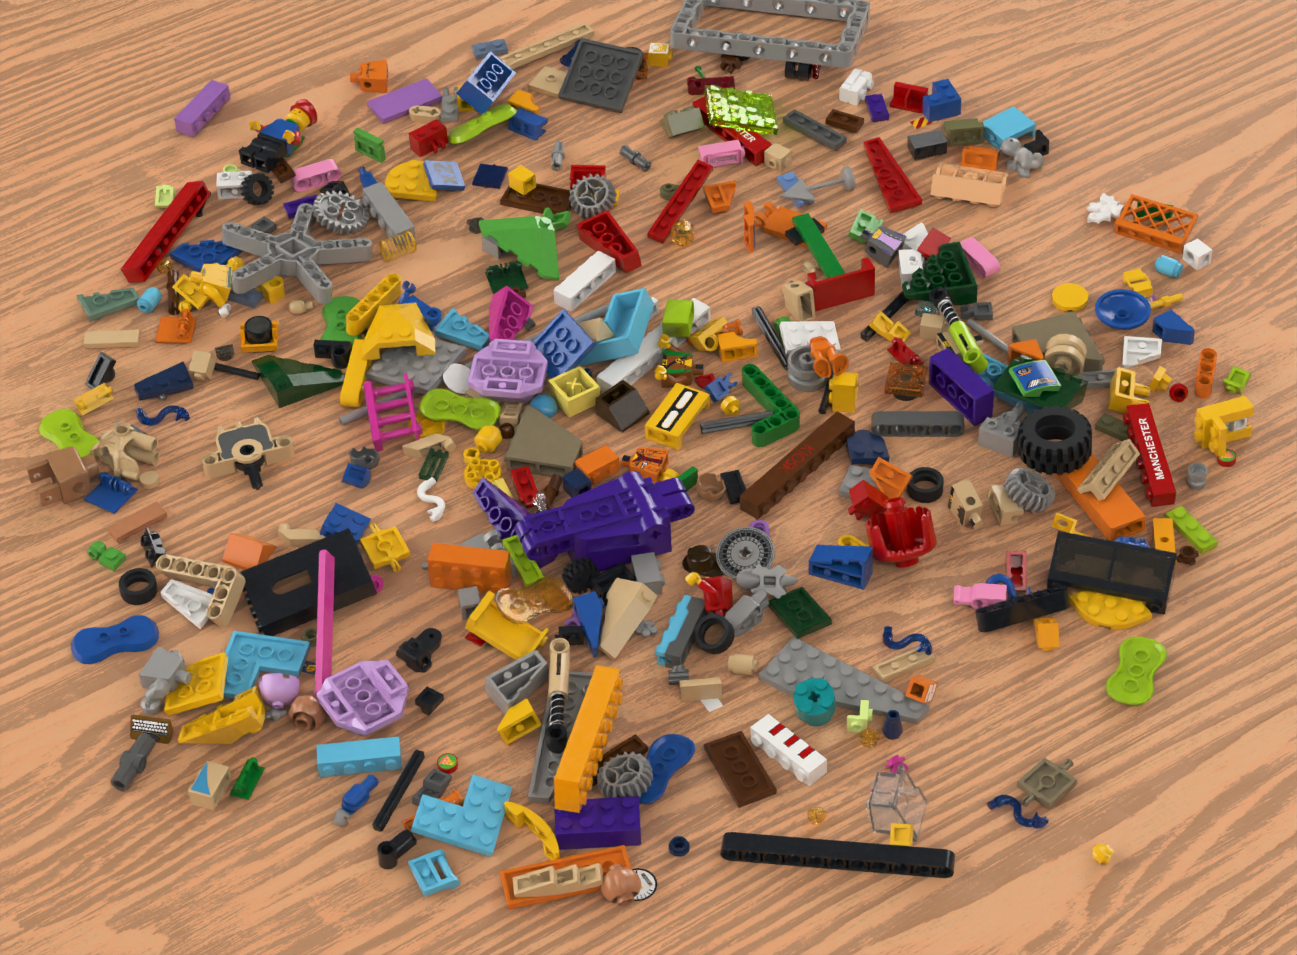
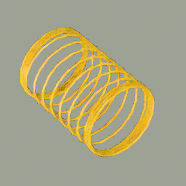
[379,231,417,262]

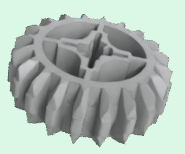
[569,174,617,219]
[1004,467,1056,513]
[597,751,653,798]

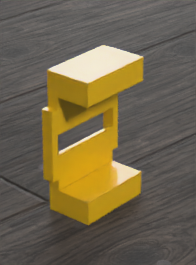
[1123,268,1153,298]

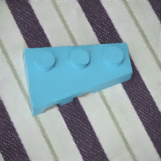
[434,308,490,351]

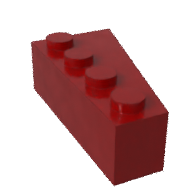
[576,210,642,273]

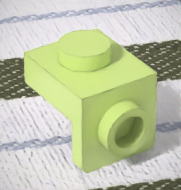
[847,700,873,733]

